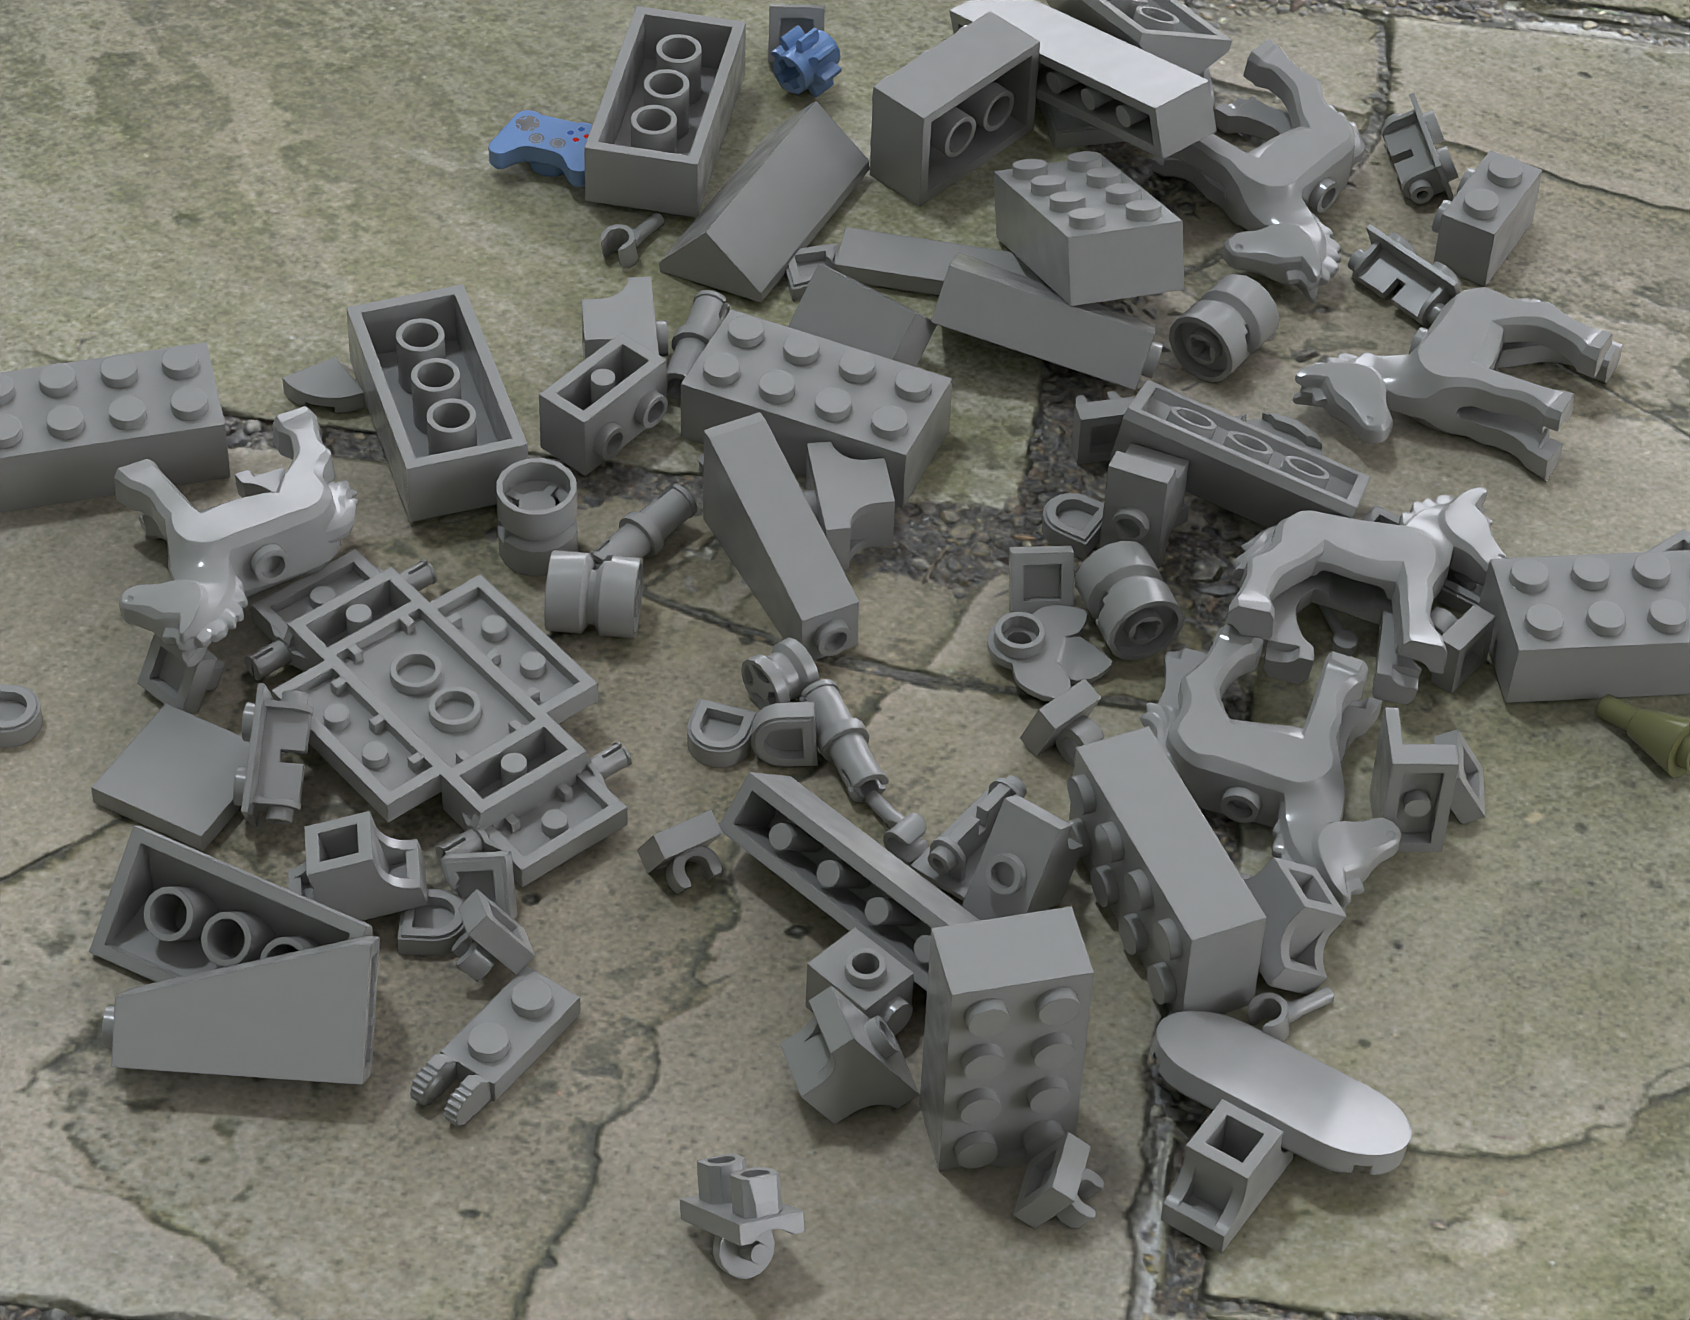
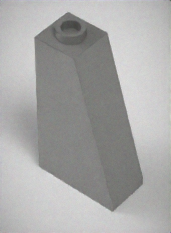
[931,252,1163,390]
[703,412,859,661]
[102,936,380,1085]

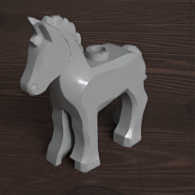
[1151,39,1365,304]
[1293,287,1623,482]
[114,406,359,667]
[1225,487,1507,704]
[1140,624,1401,914]

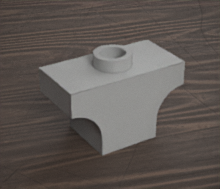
[582,277,668,360]
[803,441,895,572]
[1099,443,1189,570]
[962,794,1083,921]
[288,811,428,921]
[1239,857,1347,995]
[780,986,920,1124]
[1161,1099,1294,1254]

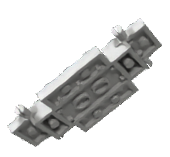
[245,549,632,887]

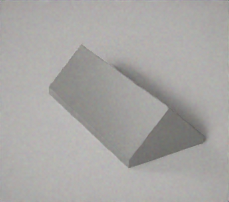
[1046,0,1232,75]
[659,101,870,302]
[1110,379,1371,528]
[89,826,373,982]

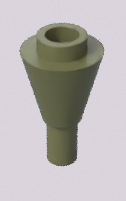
[1596,694,1690,778]

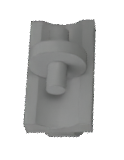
[679,1153,805,1279]

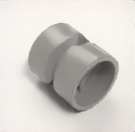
[1169,274,1280,383]
[496,458,578,576]
[1075,541,1184,660]
[544,550,643,639]

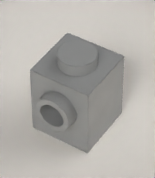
[806,927,914,1036]

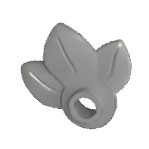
[987,605,1112,702]

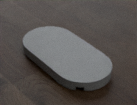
[1150,1011,1412,1175]

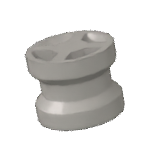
[741,637,820,710]

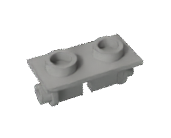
[1382,93,1459,204]
[1348,224,1461,327]
[233,683,314,827]
[910,775,1027,901]

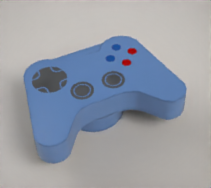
[488,110,592,187]

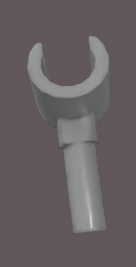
[601,213,665,268]
[865,790,928,865]
[1248,986,1334,1042]

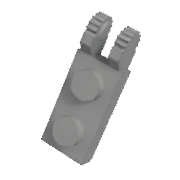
[409,965,581,1127]

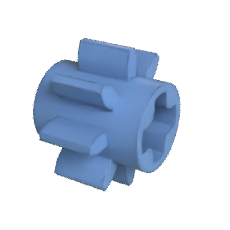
[771,25,842,98]

